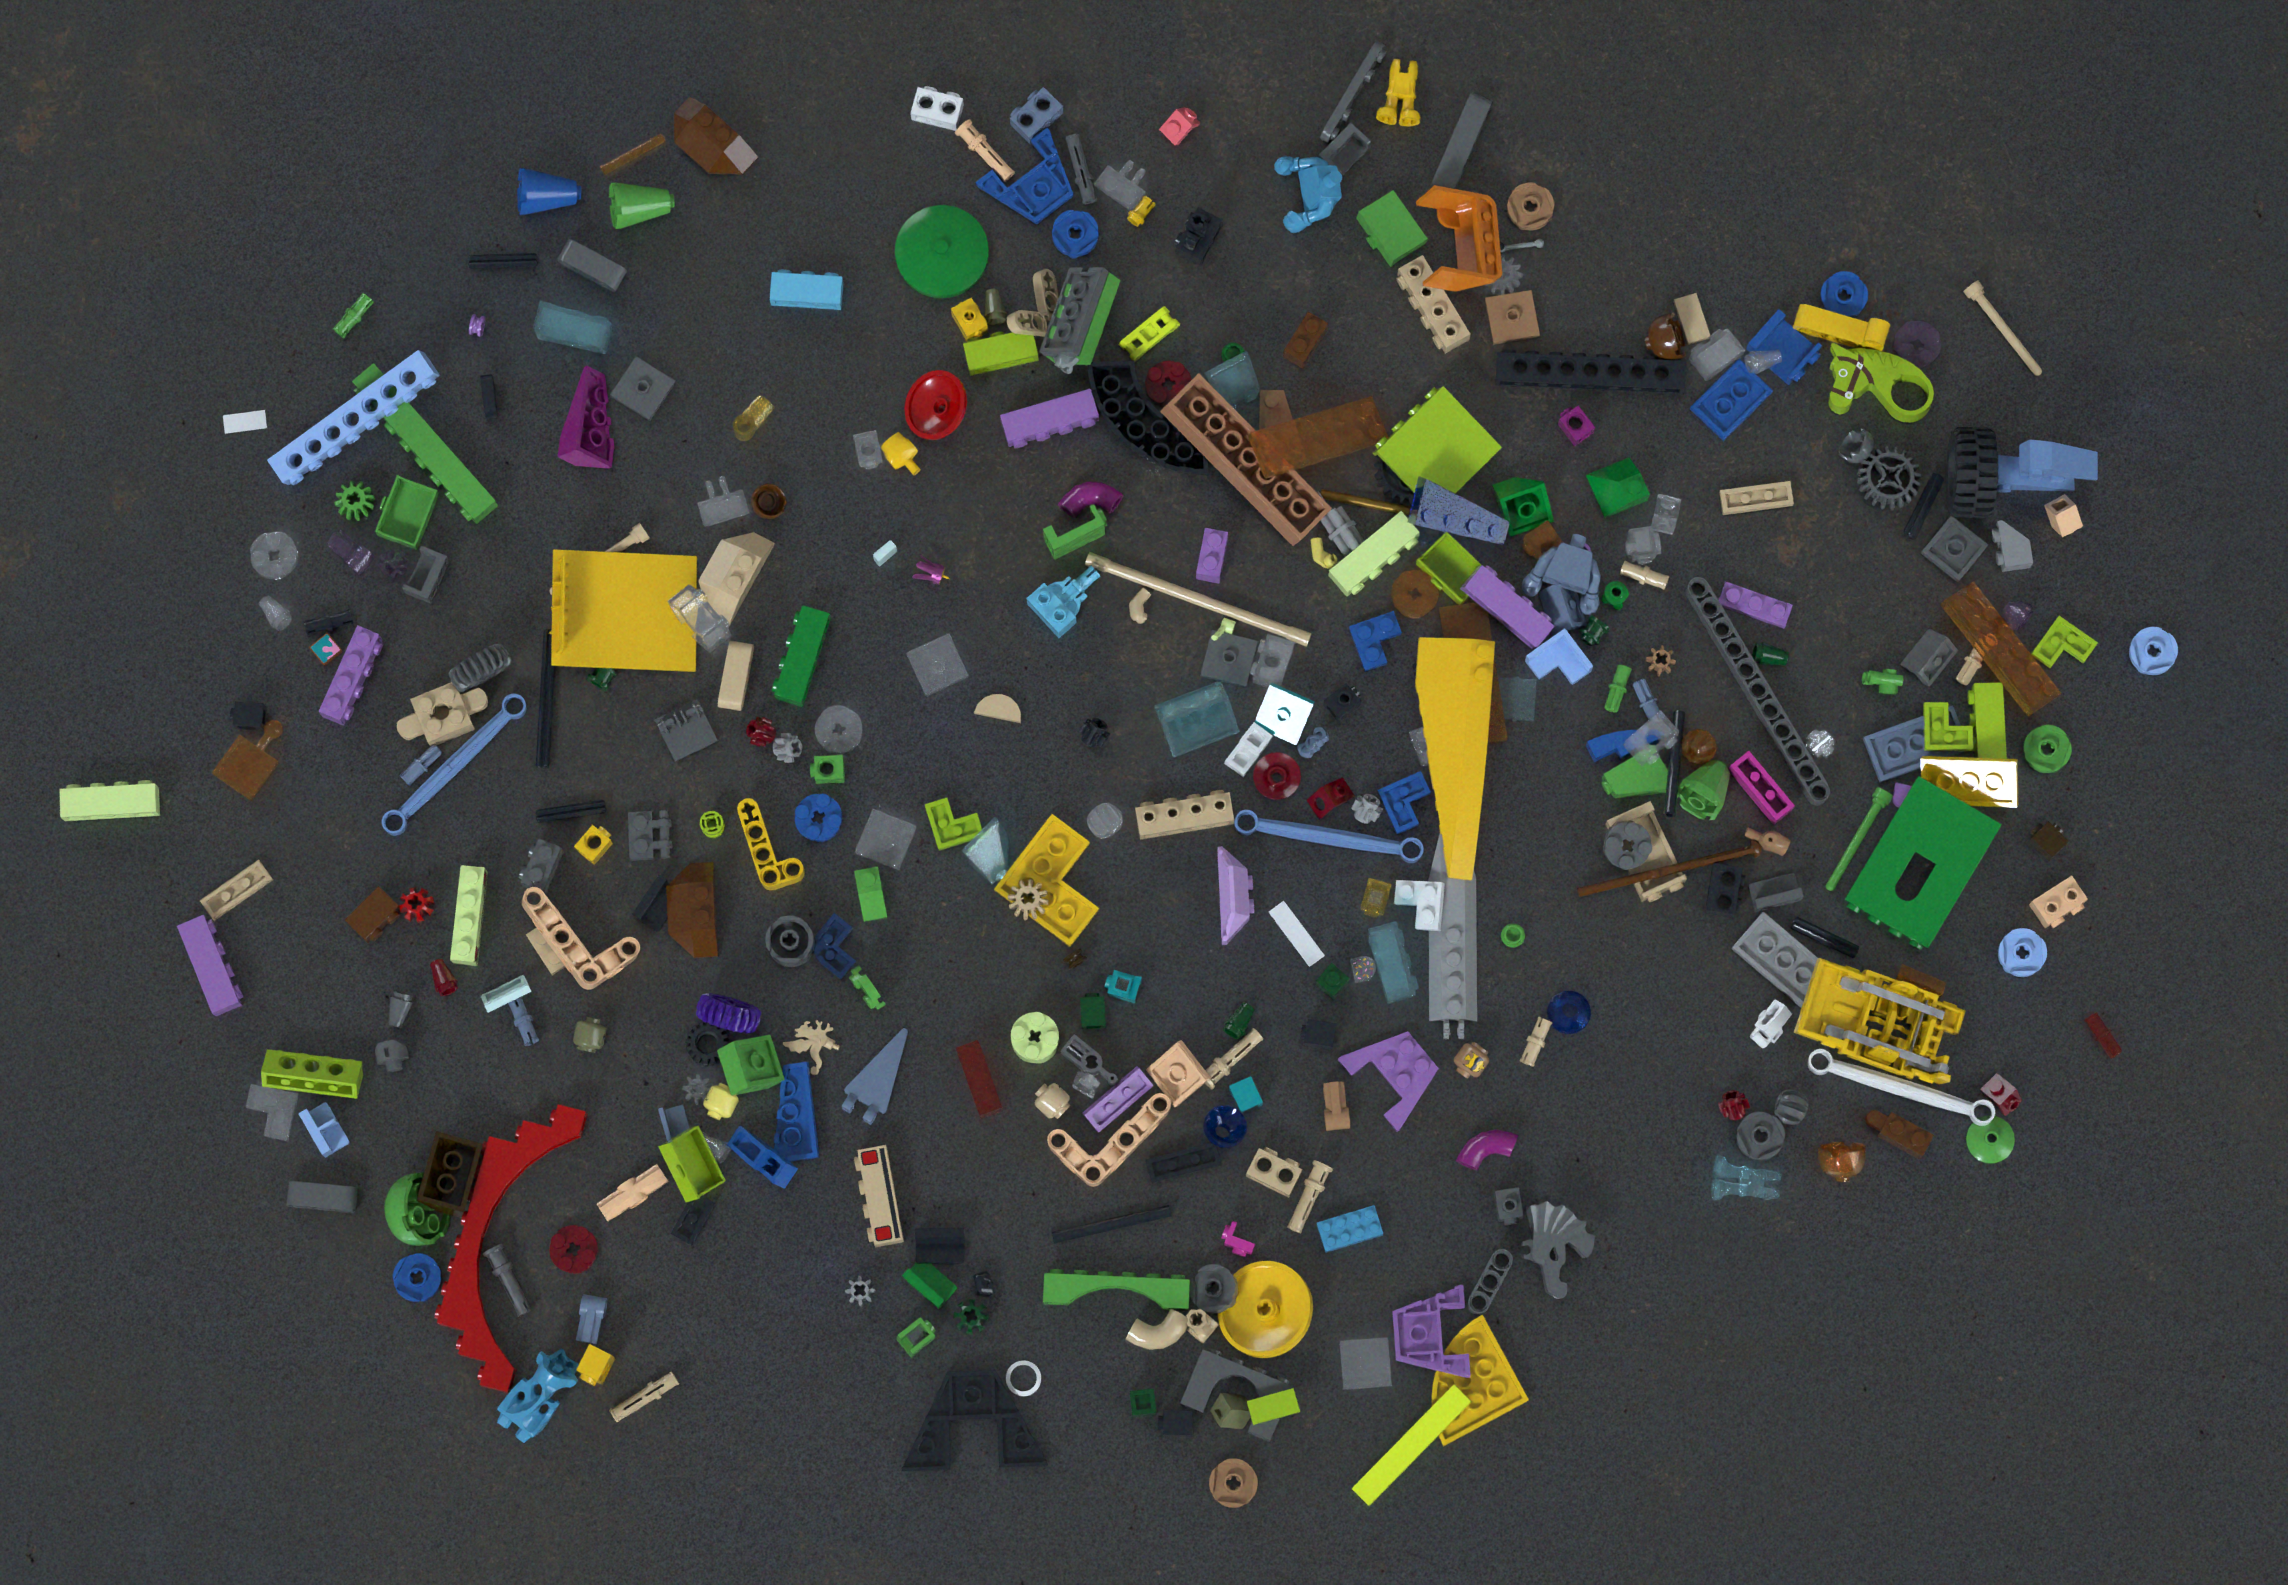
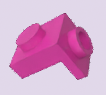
[1222,1221,1255,1257]

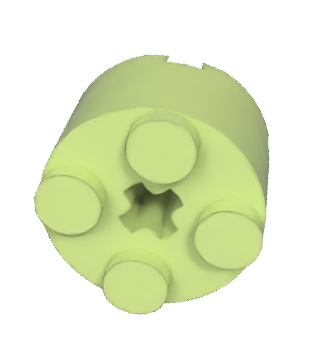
[1011,1012,1059,1063]

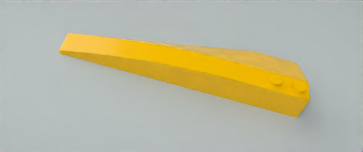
[1415,637,1495,881]

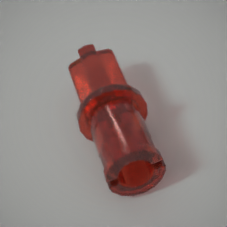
[2084,1012,2122,1059]

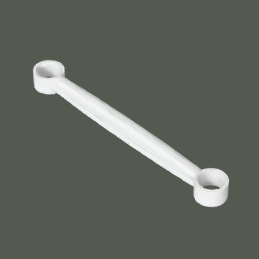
[1807,1049,1995,1126]

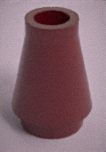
[430,959,458,996]

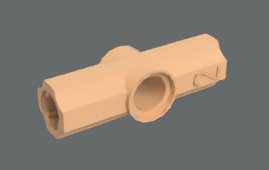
[597,1164,669,1221]

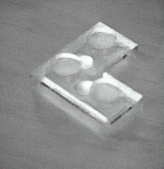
[245,1084,299,1142]

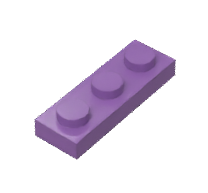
[1719,581,1793,629]
[1082,1066,1153,1132]

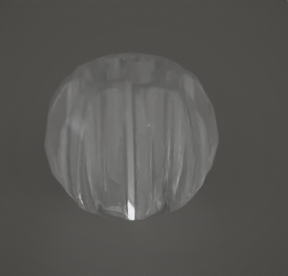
[1087,803,1123,839]

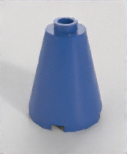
[517,168,581,215]

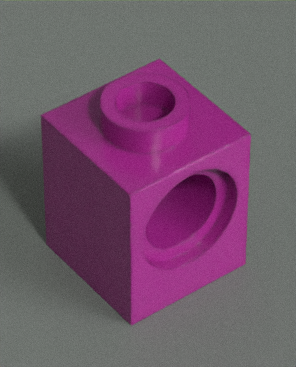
[1558,405,1595,446]

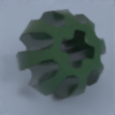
[953,1299,989,1335]

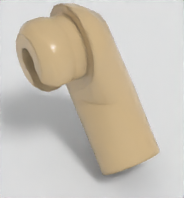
[1129,588,1151,624]

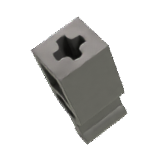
[1061,1034,1118,1086]

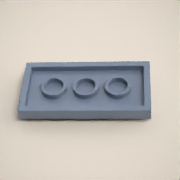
[1863,705,1968,783]

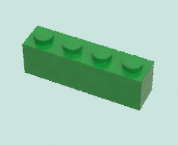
[772,605,831,707]

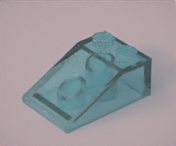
[1205,351,1260,409]

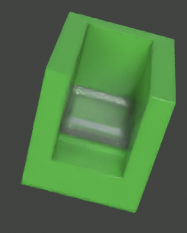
[896,1317,936,1358]

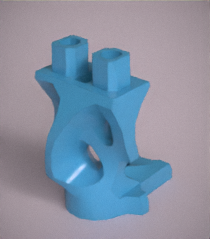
[497,1348,579,1443]

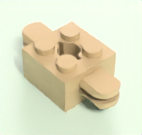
[397,682,488,747]

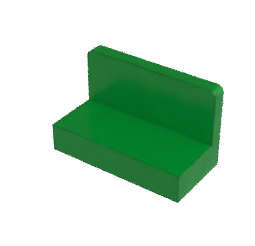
[902,1263,957,1309]

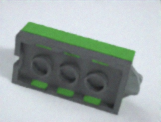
[1039,267,1121,374]

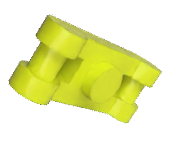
[1118,306,1180,362]

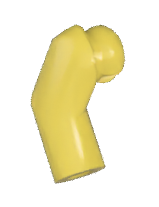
[1310,538,1337,568]

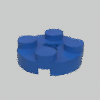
[1052,210,1099,258]
[1820,271,1868,317]
[795,794,843,842]
[393,1253,442,1302]

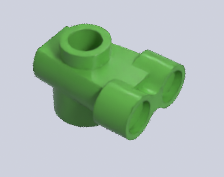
[1862,669,1903,694]

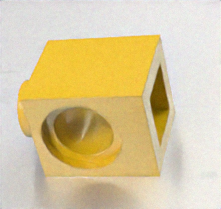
[574,825,613,865]

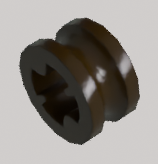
[1063,948,1087,970]

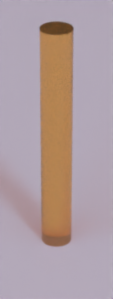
[600,133,665,175]

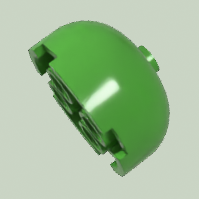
[384,1172,450,1246]

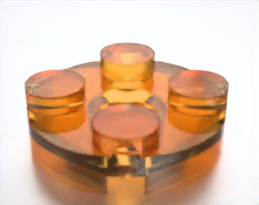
[1391,570,1439,619]

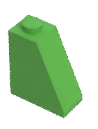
[1601,746,1668,799]

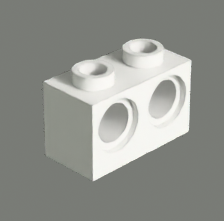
[911,86,964,131]

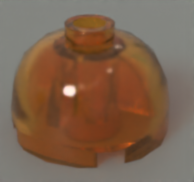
[1818,1142,1866,1182]

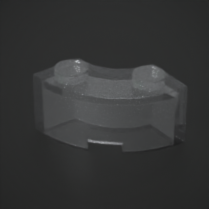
[668,585,732,653]

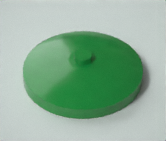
[895,205,989,298]

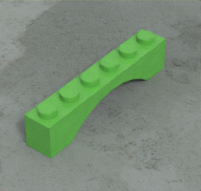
[1043,1269,1190,1311]

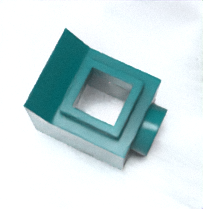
[1104,970,1142,1003]

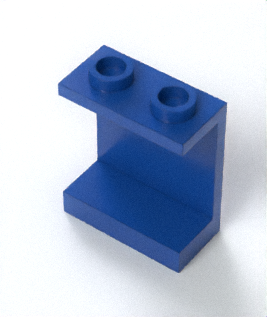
[1746,309,1822,385]

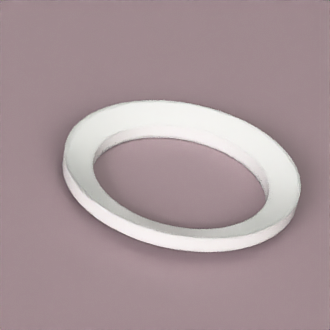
[1006,1361,1041,1396]

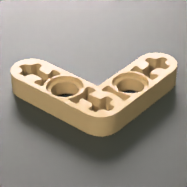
[1007,269,1059,337]

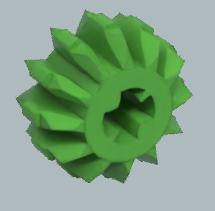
[335,481,375,521]

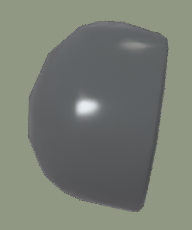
[1839,428,1875,464]

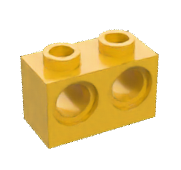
[576,1344,615,1386]

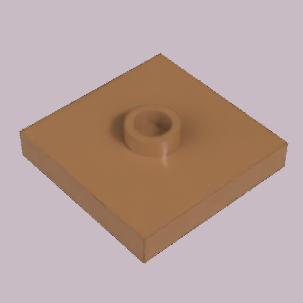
[1485,290,1540,345]

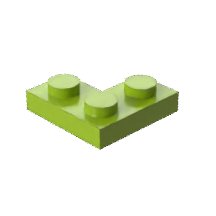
[2031,616,2098,668]
[1923,702,1973,751]
[924,798,984,851]

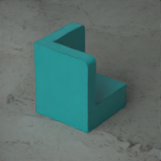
[1229,1076,1263,1112]

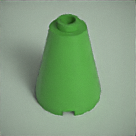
[609,182,674,229]

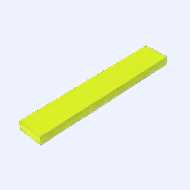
[1352,1385,1472,1506]

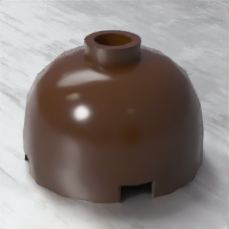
[1645,312,1686,360]

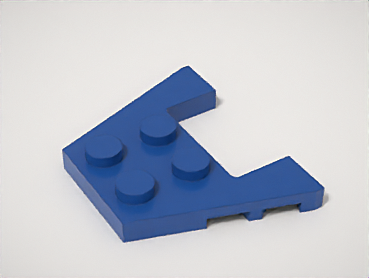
[976,128,1073,224]

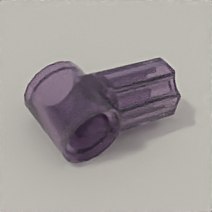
[326,529,376,575]

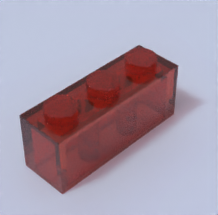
[956,1040,1003,1119]

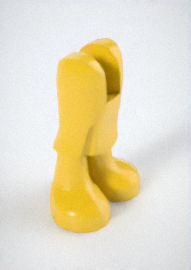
[1376,59,1420,126]

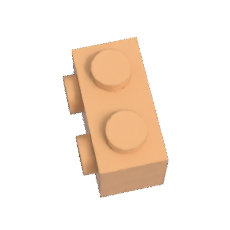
[2029,876,2088,928]

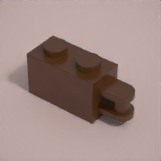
[1865,1110,1934,1160]

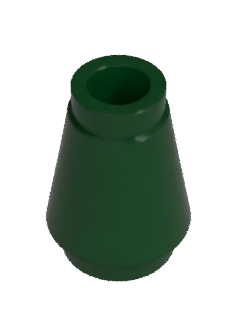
[1752,642,1789,666]
[1223,1002,1255,1039]

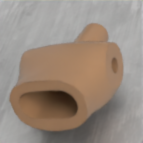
[1744,827,1790,856]

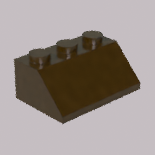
[416,1131,483,1218]

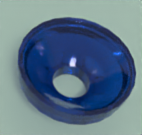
[1547,991,1591,1034]
[1203,1105,1247,1148]

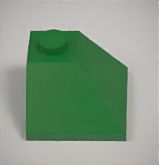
[1586,457,1650,518]
[1492,477,1554,537]

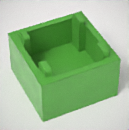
[717,1035,785,1096]

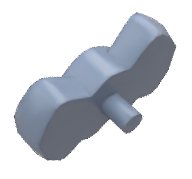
[1297,727,1329,758]

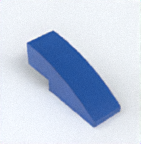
[1586,730,1664,762]
[727,1125,798,1189]

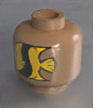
[1454,1042,1489,1079]

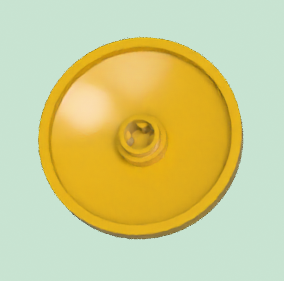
[1217,1261,1313,1358]

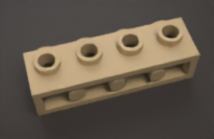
[1396,255,1470,354]
[1135,790,1234,840]

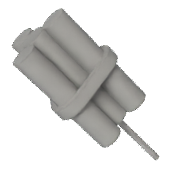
[1317,491,1364,557]

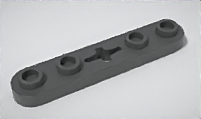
[1320,40,1387,143]

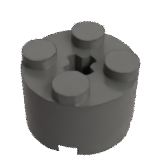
[765,915,815,967]

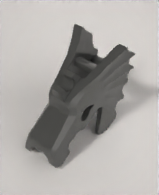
[1521,1201,1595,1299]

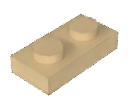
[526,928,565,975]

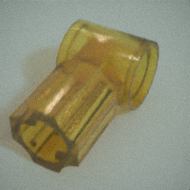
[733,395,775,441]

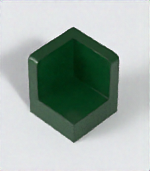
[1130,1388,1157,1418]

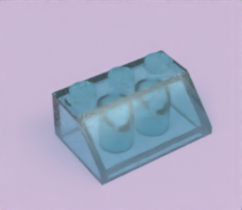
[1154,681,1240,758]

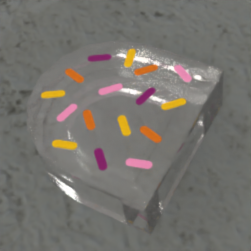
[1350,956,1376,983]

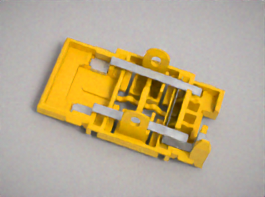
[1794,958,1966,1085]

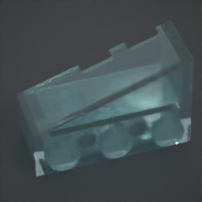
[533,300,613,354]
[1367,921,1419,1004]

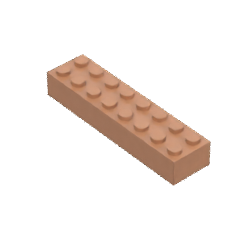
[1160,373,1332,546]

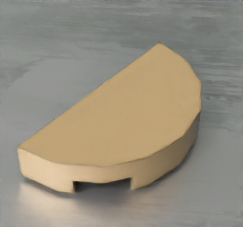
[974,694,1021,723]

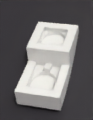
[1224,722,1273,777]

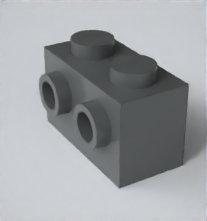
[519,839,564,895]

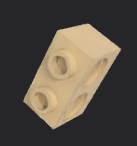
[1246,1147,1302,1198]

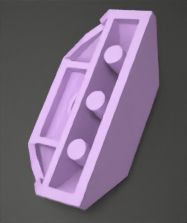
[1217,846,1254,945]

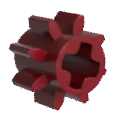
[746,717,776,747]
[1718,1090,1750,1120]

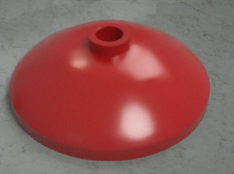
[905,370,967,440]

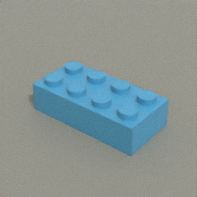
[1316,1205,1383,1253]

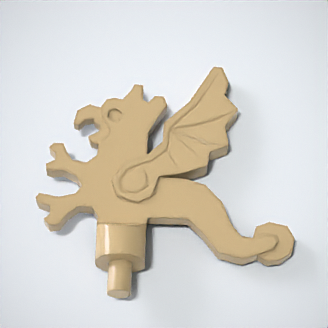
[783,1020,840,1075]

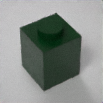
[1315,963,1350,1000]
[1080,993,1106,1030]

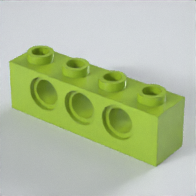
[261,1049,363,1099]

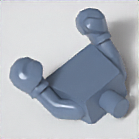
[1522,534,1601,615]

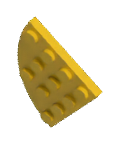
[1431,1315,1529,1447]

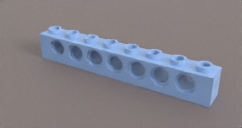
[267,350,440,485]

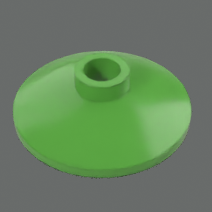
[1966,1115,2015,1164]

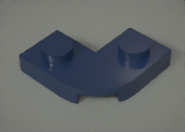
[814,913,856,980]

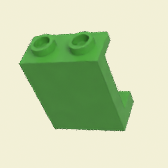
[1043,504,1107,560]

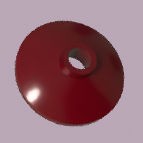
[1253,752,1301,800]

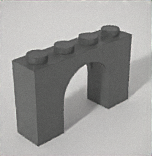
[1180,1347,1293,1442]

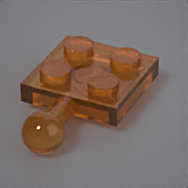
[212,720,283,801]

